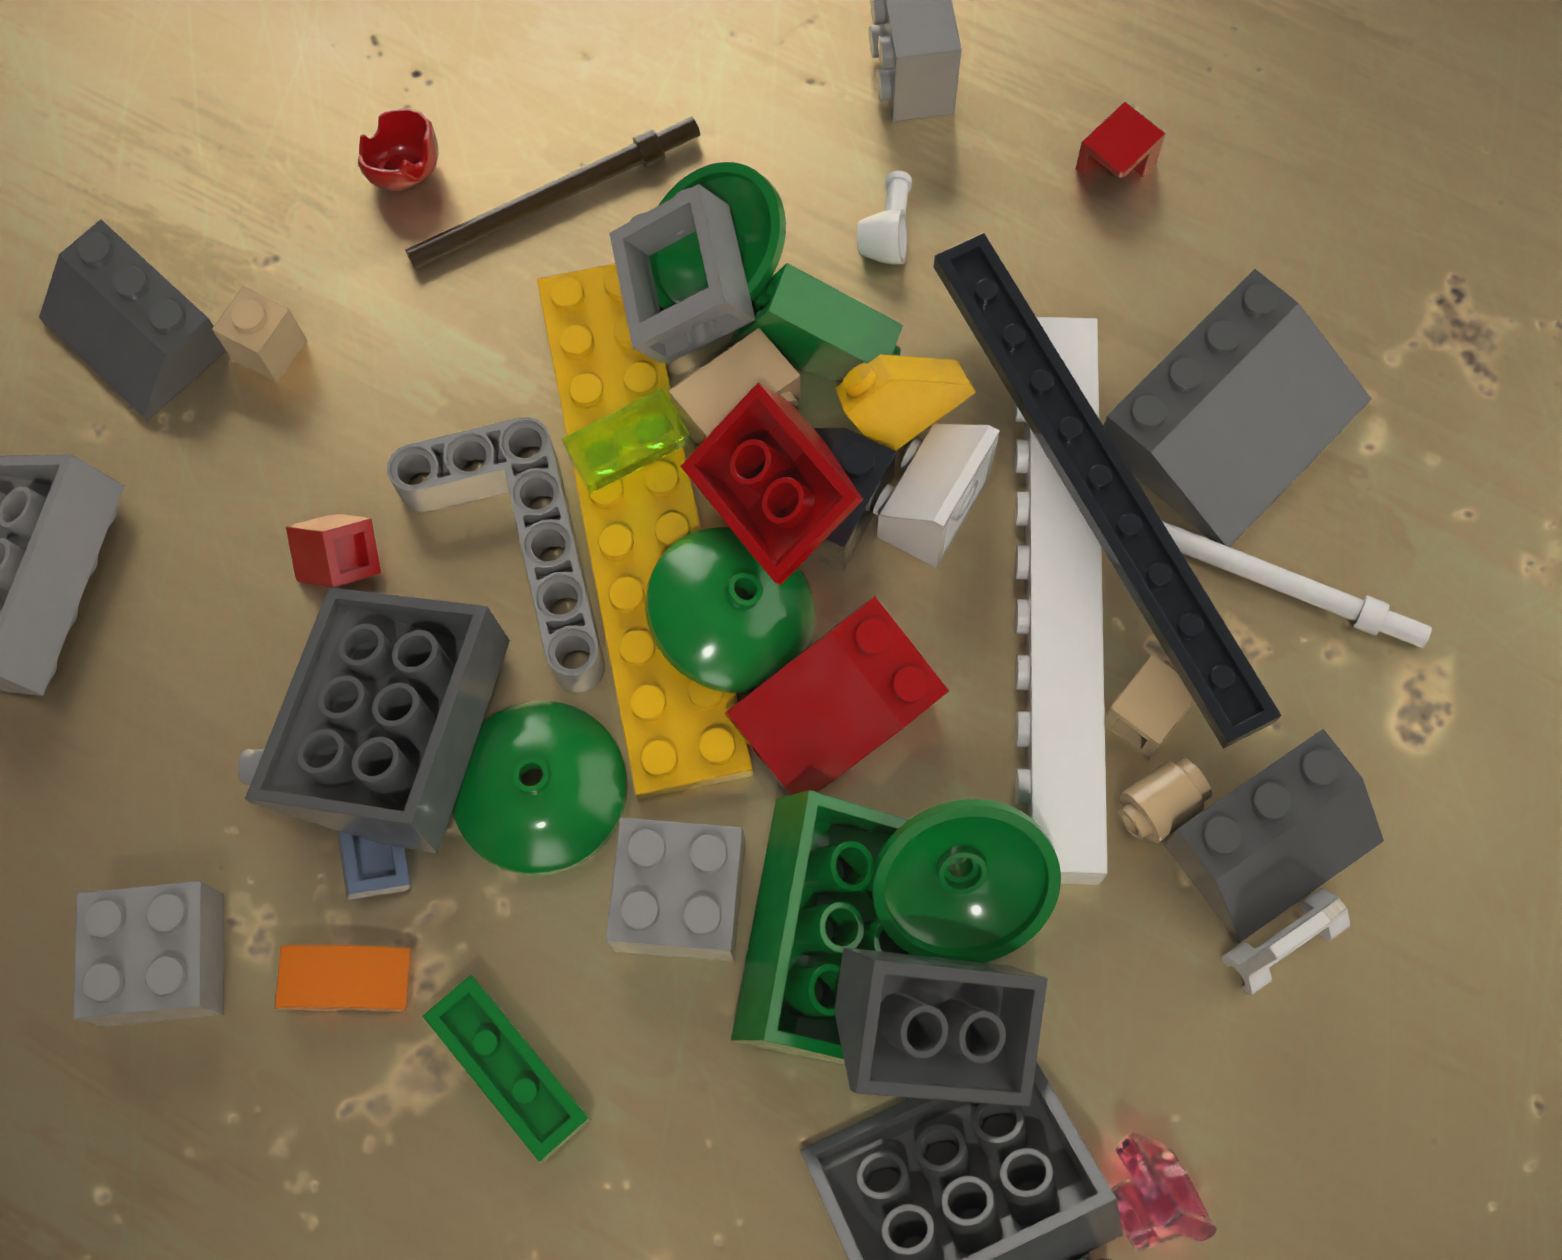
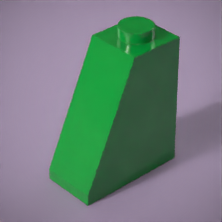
[729,263,903,383]

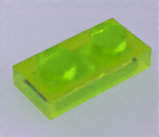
[561,388,691,494]

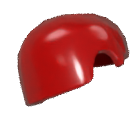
[358,108,439,192]

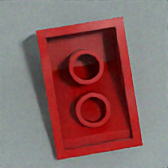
[680,382,863,585]
[724,596,949,796]

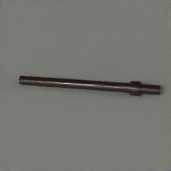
[405,116,701,269]

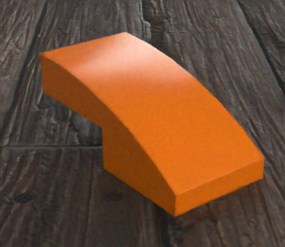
[274,945,411,1012]

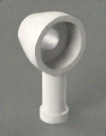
[857,171,912,265]

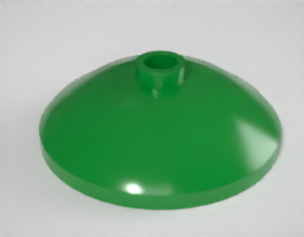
[649,162,786,310]
[645,527,816,693]
[452,701,628,876]
[872,799,1061,963]

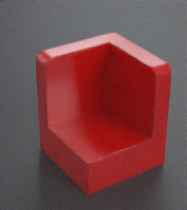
[1075,102,1166,178]
[286,514,381,588]

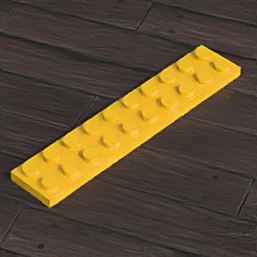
[537,263,753,800]

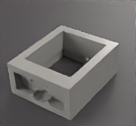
[609,184,755,364]

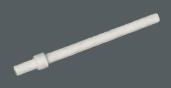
[1162,521,1432,648]

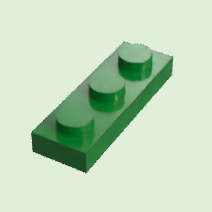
[422,975,591,1163]

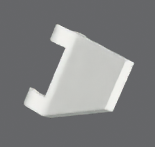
[1222,888,1350,995]

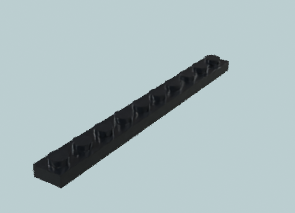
[933,233,1282,749]

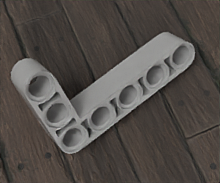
[387,417,605,693]

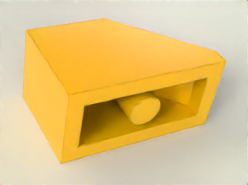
[835,354,976,451]

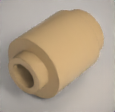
[1118,758,1212,843]

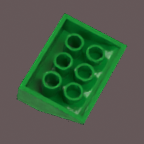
[731,790,963,1064]

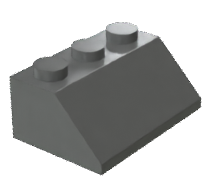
[39,219,226,421]
[1164,729,1384,944]
[834,948,1048,1107]

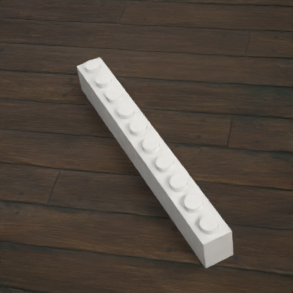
[1014,317,1107,885]

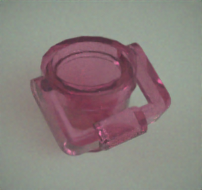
[1111,1132,1217,1253]

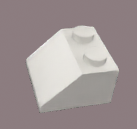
[873,424,1000,568]

